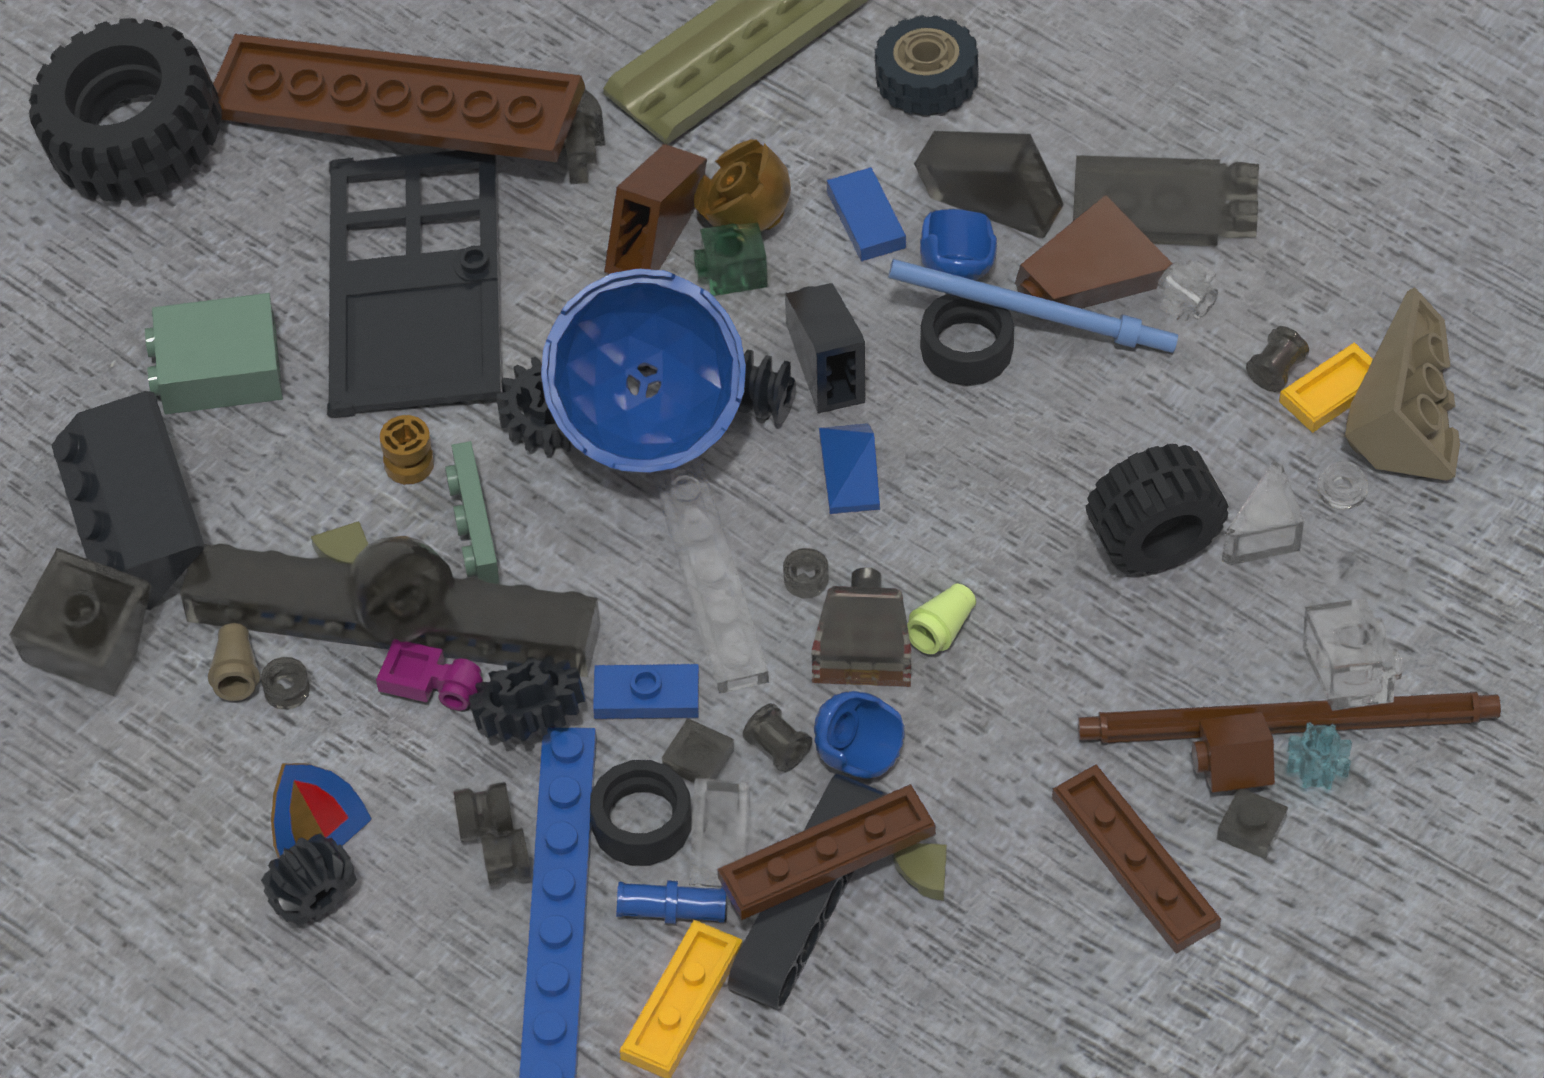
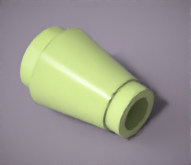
[906,583,976,654]

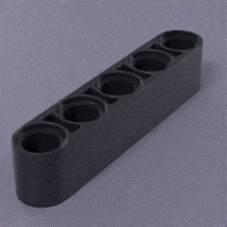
[727,774,887,1009]

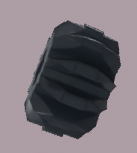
[261,833,357,926]

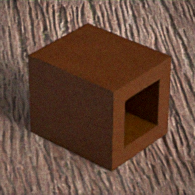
[1192,712,1275,793]

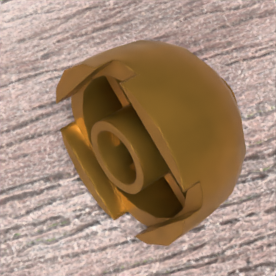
[694,139,791,237]

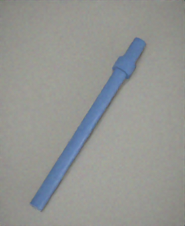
[888,259,1178,353]

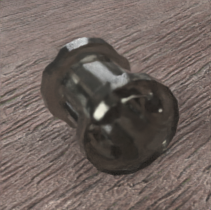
[1246,326,1310,392]
[742,703,813,772]

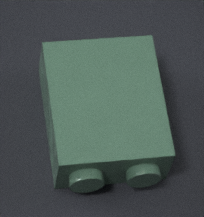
[145,293,283,415]

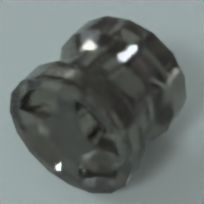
[480,827,532,888]

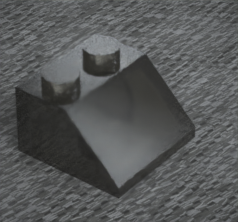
[9,548,151,696]

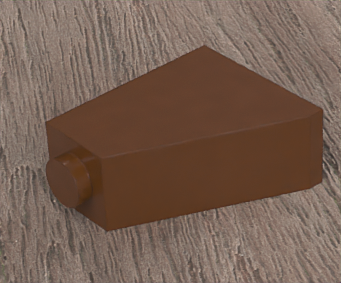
[604,144,707,274]
[1014,195,1173,309]

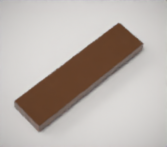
[1052,764,1221,954]
[717,784,936,920]

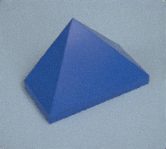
[819,423,880,514]

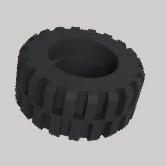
[29,18,222,202]

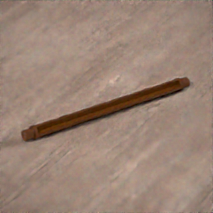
[1078,691,1501,744]

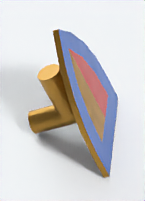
[271,763,372,858]

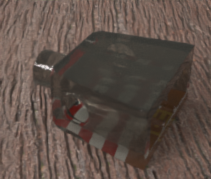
[811,567,911,687]

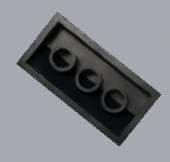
[51,391,205,610]

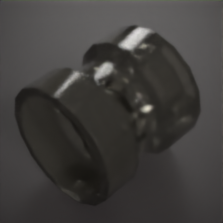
[453,782,514,843]

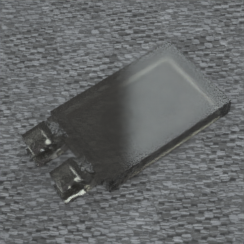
[1073,155,1259,246]

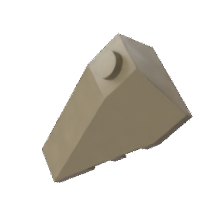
[1345,287,1460,481]

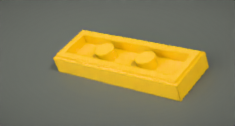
[620,920,743,1078]

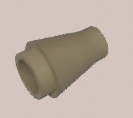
[208,623,260,701]

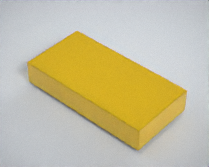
[1279,342,1373,433]

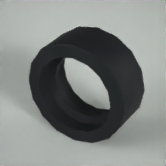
[920,294,1014,385]
[590,760,692,865]

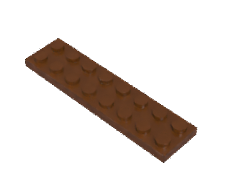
[213,33,586,163]

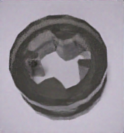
[783,548,829,598]
[261,657,310,710]

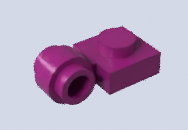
[376,639,483,711]

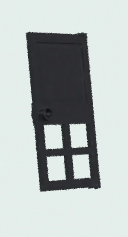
[327,150,502,418]

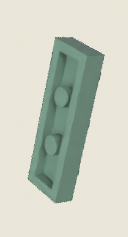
[445,441,501,595]

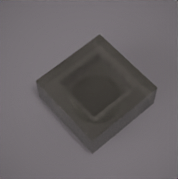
[662,718,734,790]
[1217,789,1288,859]

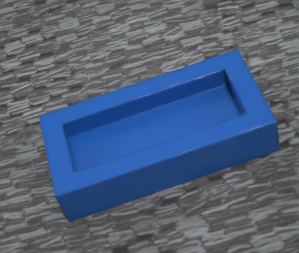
[827,167,906,262]

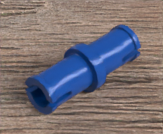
[616,880,726,924]

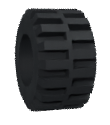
[1086,444,1229,575]

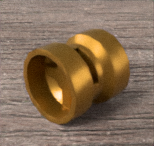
[380,415,434,485]

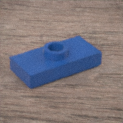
[593,664,699,719]

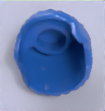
[920,209,997,281]
[814,691,905,779]

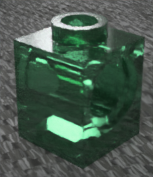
[693,223,768,296]

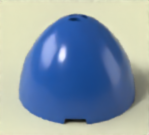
[541,269,746,473]

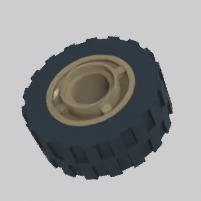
[875,15,979,115]

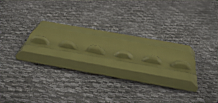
[603,0,868,145]

